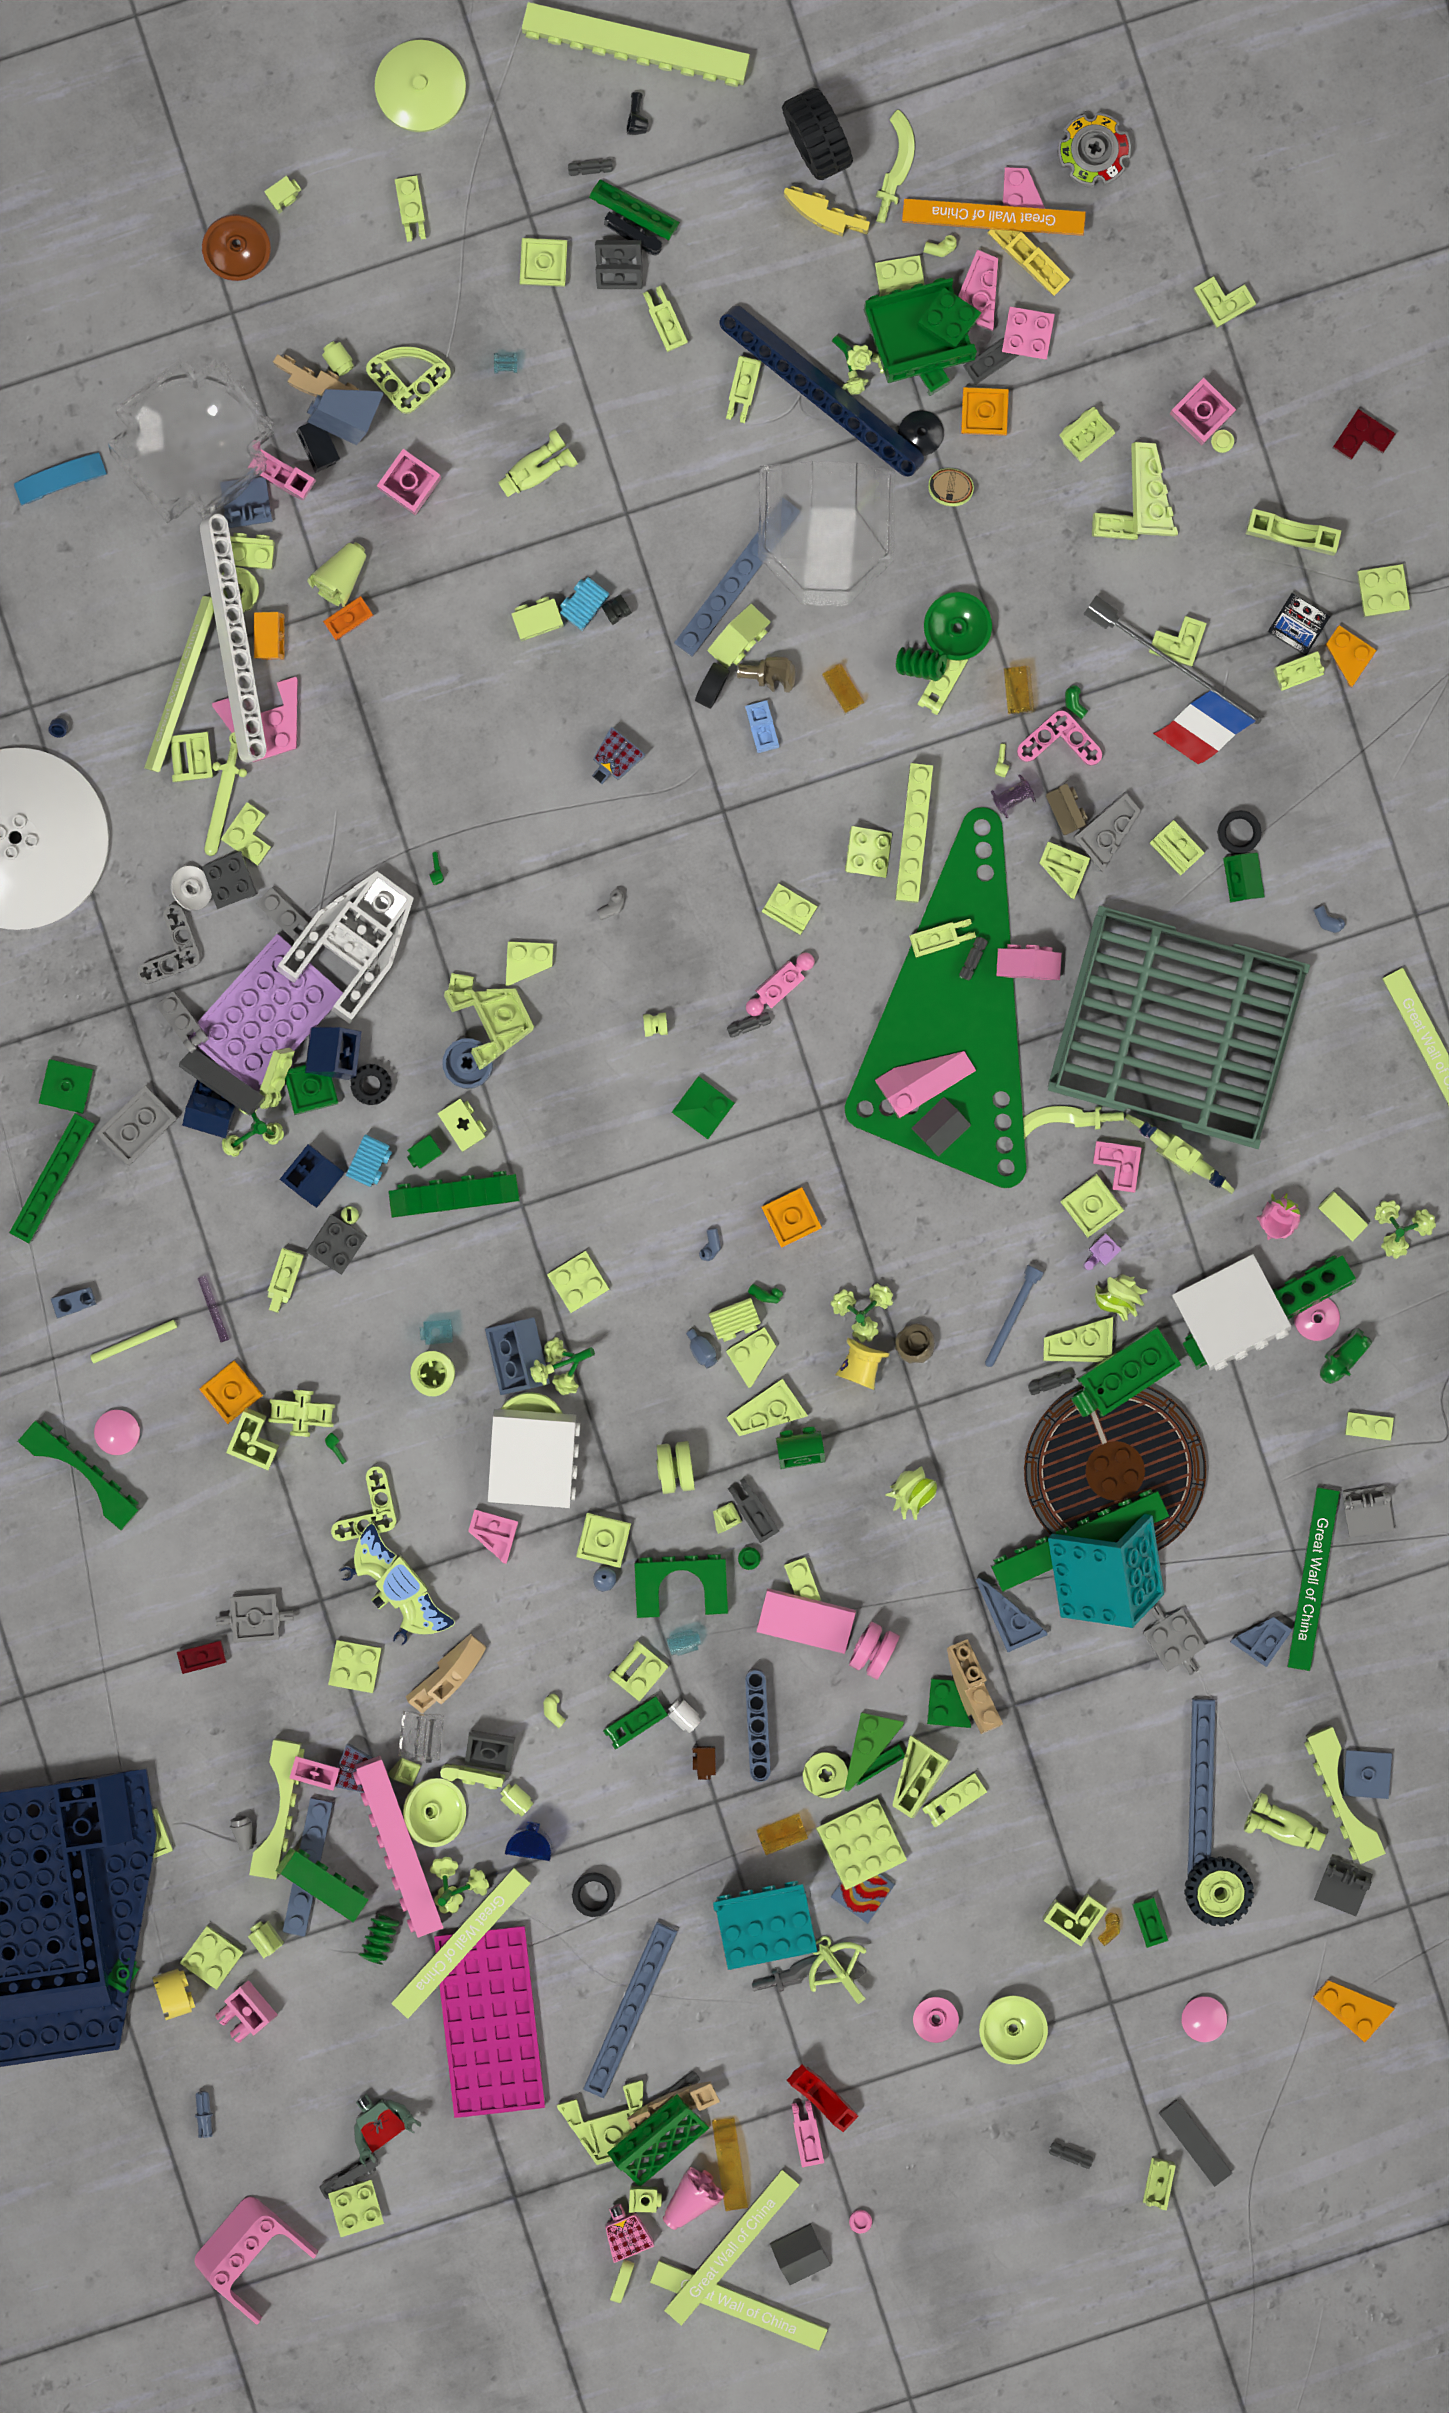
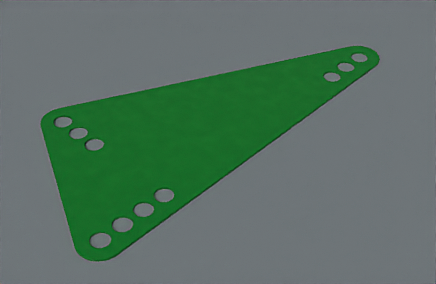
[845,807,1026,1188]

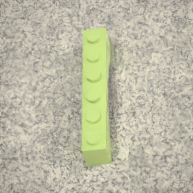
[895,763,933,903]
[1304,1725,1386,1864]
[249,1738,305,1880]

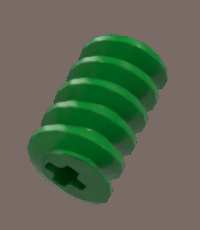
[896,647,947,682]
[358,1913,400,1965]

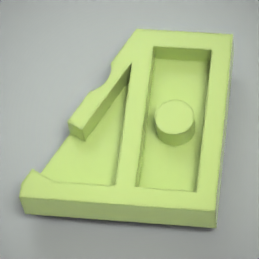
[1039,842,1090,899]
[506,942,553,986]
[726,1327,776,1388]

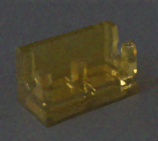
[821,664,864,715]
[1004,666,1034,715]
[756,1813,808,1855]

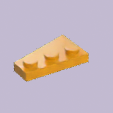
[1313,1980,1395,2042]

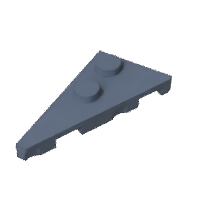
[975,1577,1048,1652]

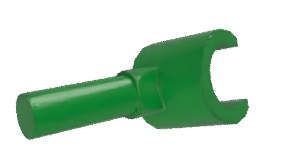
[429,852,444,885]
[325,1433,347,1464]

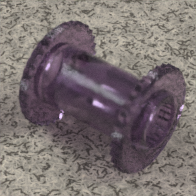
[991,774,1036,818]

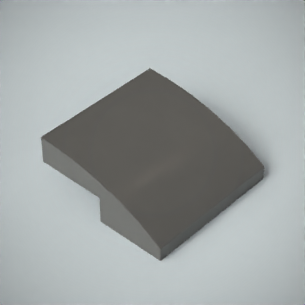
[595,240,643,289]

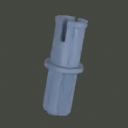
[195,2091,213,2138]

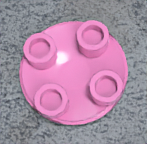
[94,1410,140,1455]
[1181,1996,1227,2042]

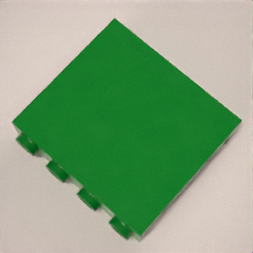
[864,278,977,383]

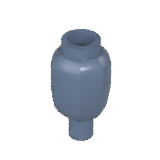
[686,1329,718,1369]

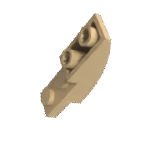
[273,354,359,397]
[406,1634,486,1713]
[947,1639,1003,1734]

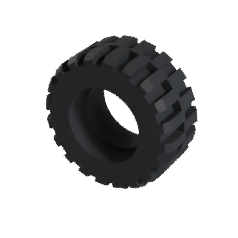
[782,88,853,180]

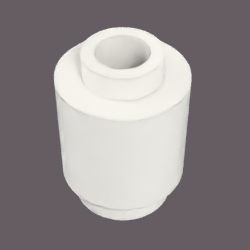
[668,1700,702,1733]

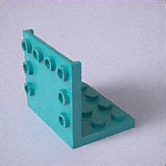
[1048,1514,1164,1628]
[713,1880,817,1970]

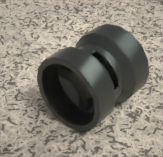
[601,594,632,625]

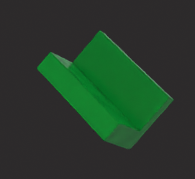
[1223,853,1265,903]

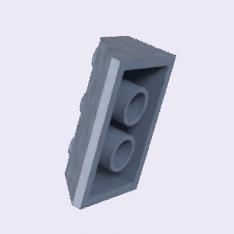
[485,1317,550,1395]

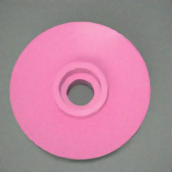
[1294,1298,1340,1341]
[913,1997,959,2043]

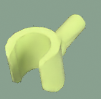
[994,744,1009,777]

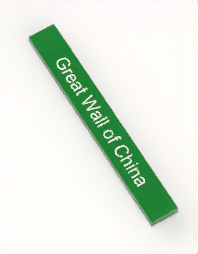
[1287,1487,1340,1671]

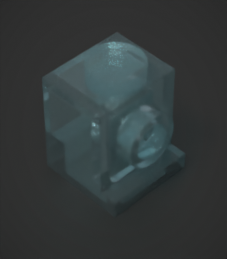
[420,1319,454,1345]

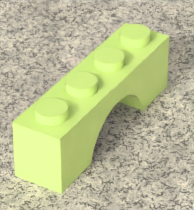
[1245,509,1342,556]

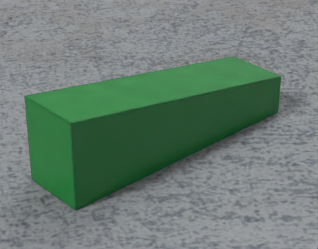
[855,1744,905,1786]

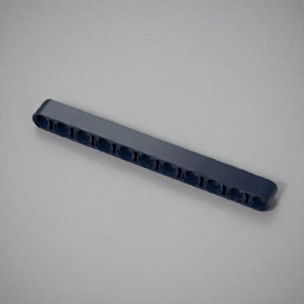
[719,306,924,477]

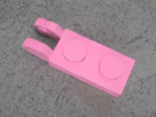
[792,2100,824,2167]

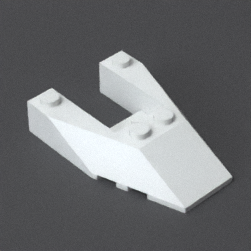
[276,871,414,1024]

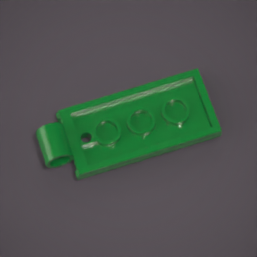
[1070,1326,1181,1417]

